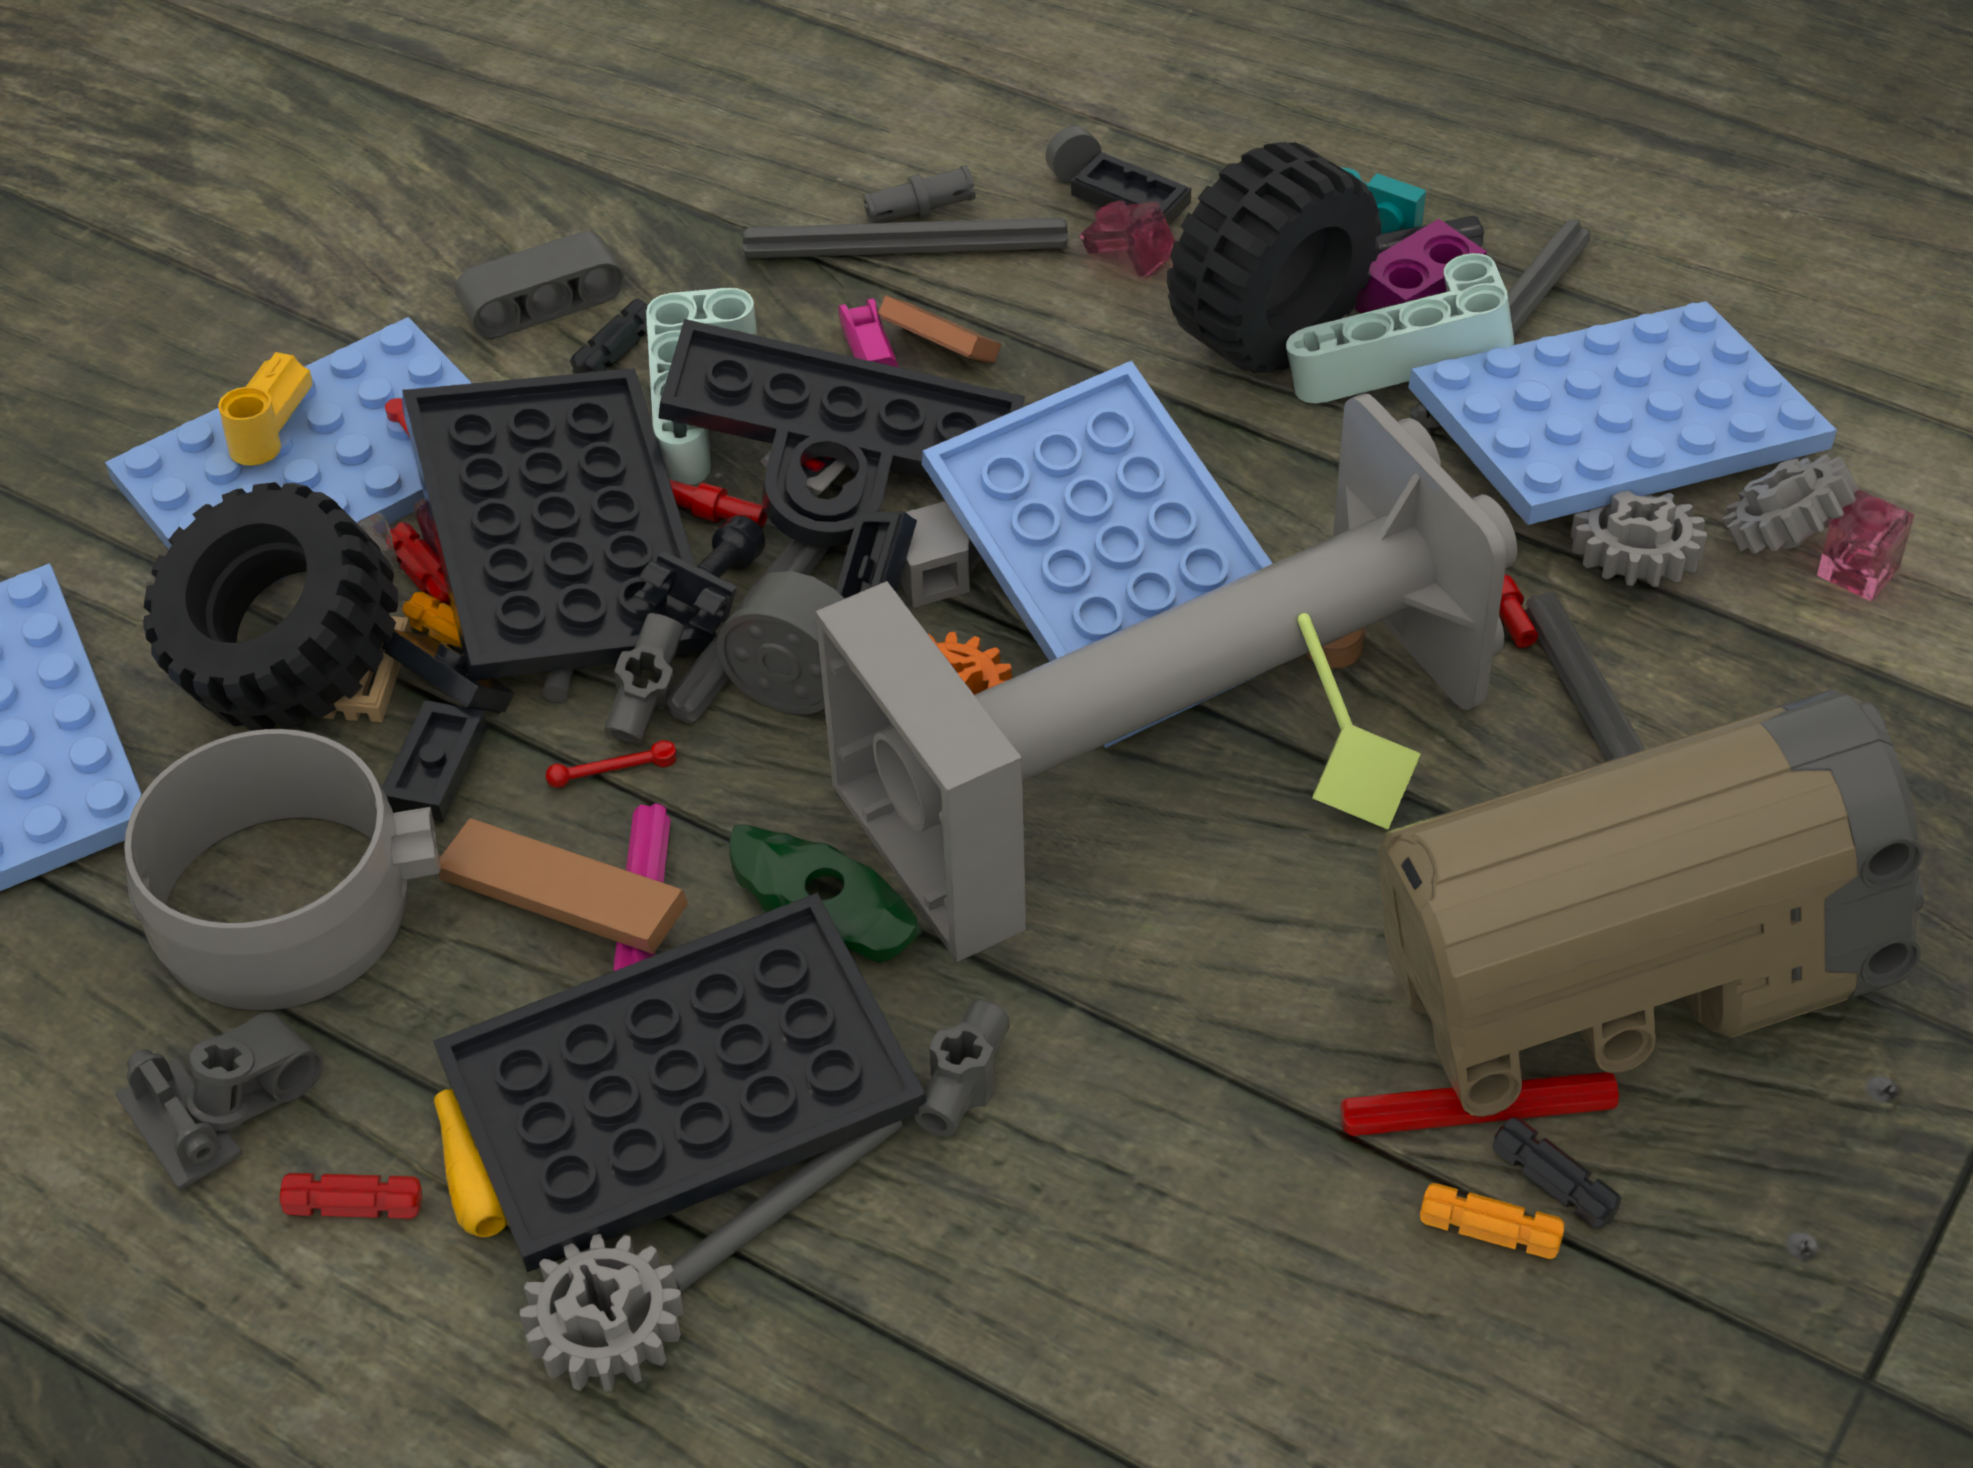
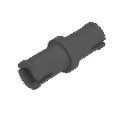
[863,165,976,224]

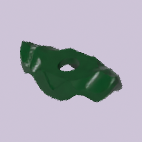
[729,825,922,963]

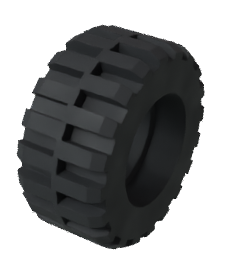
[1166,142,1381,373]
[143,482,398,731]

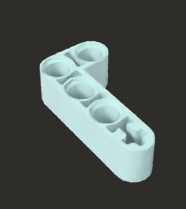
[1286,253,1514,403]
[646,288,757,485]

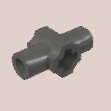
[604,613,684,745]
[915,1000,1010,1137]

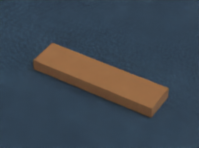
[438,818,688,954]

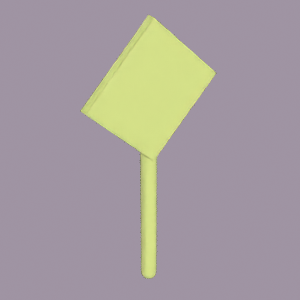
[1297,613,1421,829]

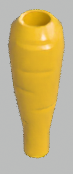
[434,1089,507,1237]

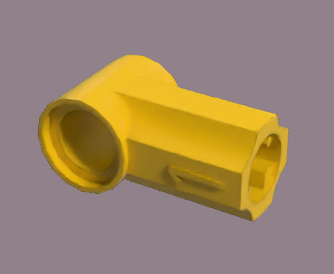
[218,352,313,466]

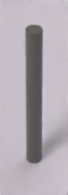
[670,1121,903,1292]

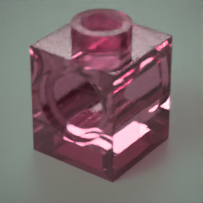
[1817,489,1915,601]

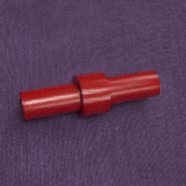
[669,479,768,529]
[1499,575,1538,648]

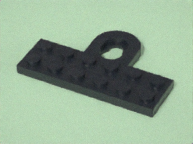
[658,319,1025,547]

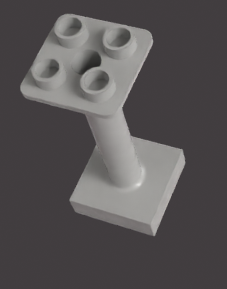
[815,393,1517,962]

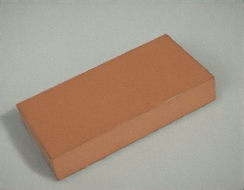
[878,295,1002,364]

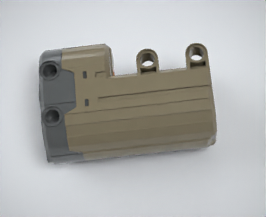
[1378,690,1924,1117]

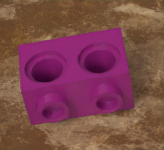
[1355,219,1487,314]

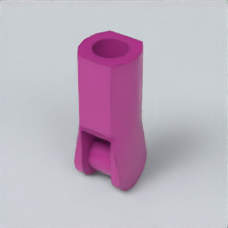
[838,298,899,368]

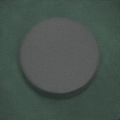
[1045,126,1102,183]

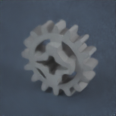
[1723,455,1859,554]
[1570,490,1707,587]
[520,1234,684,1392]

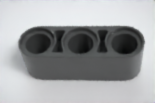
[455,231,625,338]

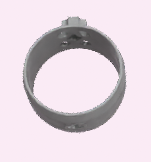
[124,729,441,1010]

